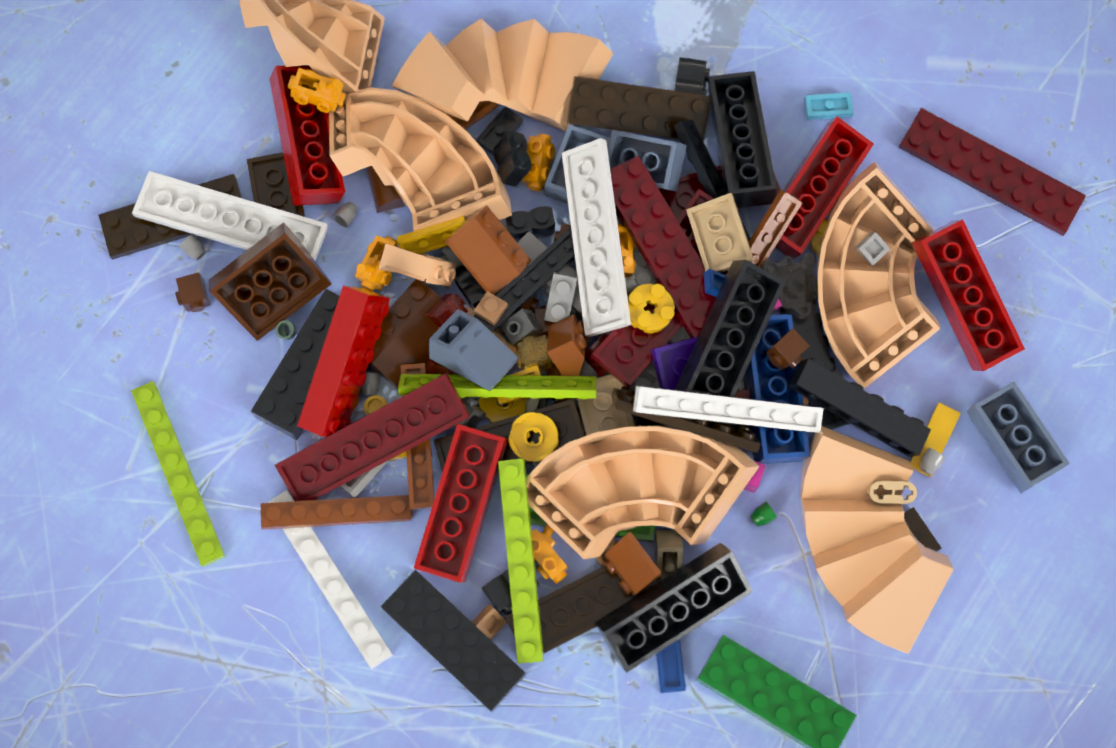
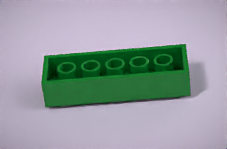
[695,635,857,748]

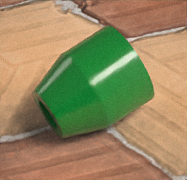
[750,502,777,527]

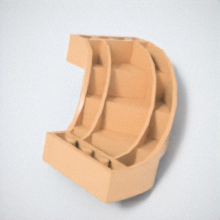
[239,0,385,93]
[391,18,613,131]
[329,87,512,231]
[816,162,940,388]
[526,425,760,559]
[800,426,953,653]

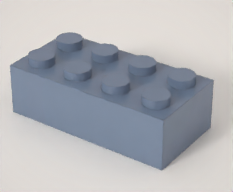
[967,381,1070,493]

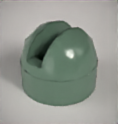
[276,320,297,340]

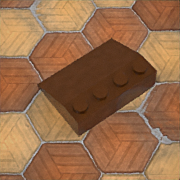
[209,222,332,341]
[368,279,455,389]

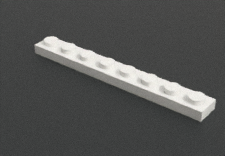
[633,386,823,433]
[267,490,393,669]

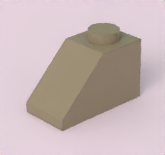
[655,530,683,583]

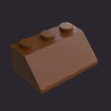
[445,205,531,295]

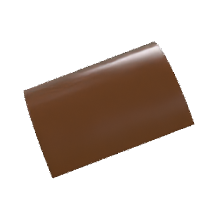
[367,165,404,213]

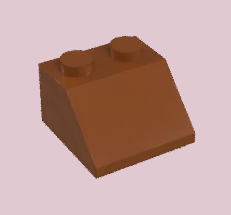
[547,315,587,376]
[604,532,662,597]

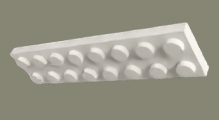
[562,138,631,337]
[132,171,328,261]

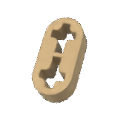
[868,480,917,504]

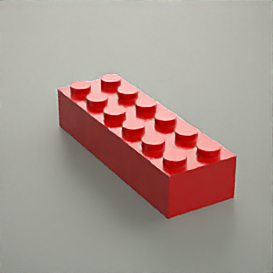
[269,65,345,206]
[775,116,874,260]
[911,219,1025,371]
[297,285,390,437]
[414,424,509,583]

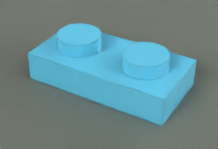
[804,92,854,120]

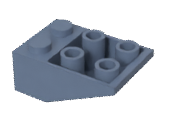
[429,309,518,391]

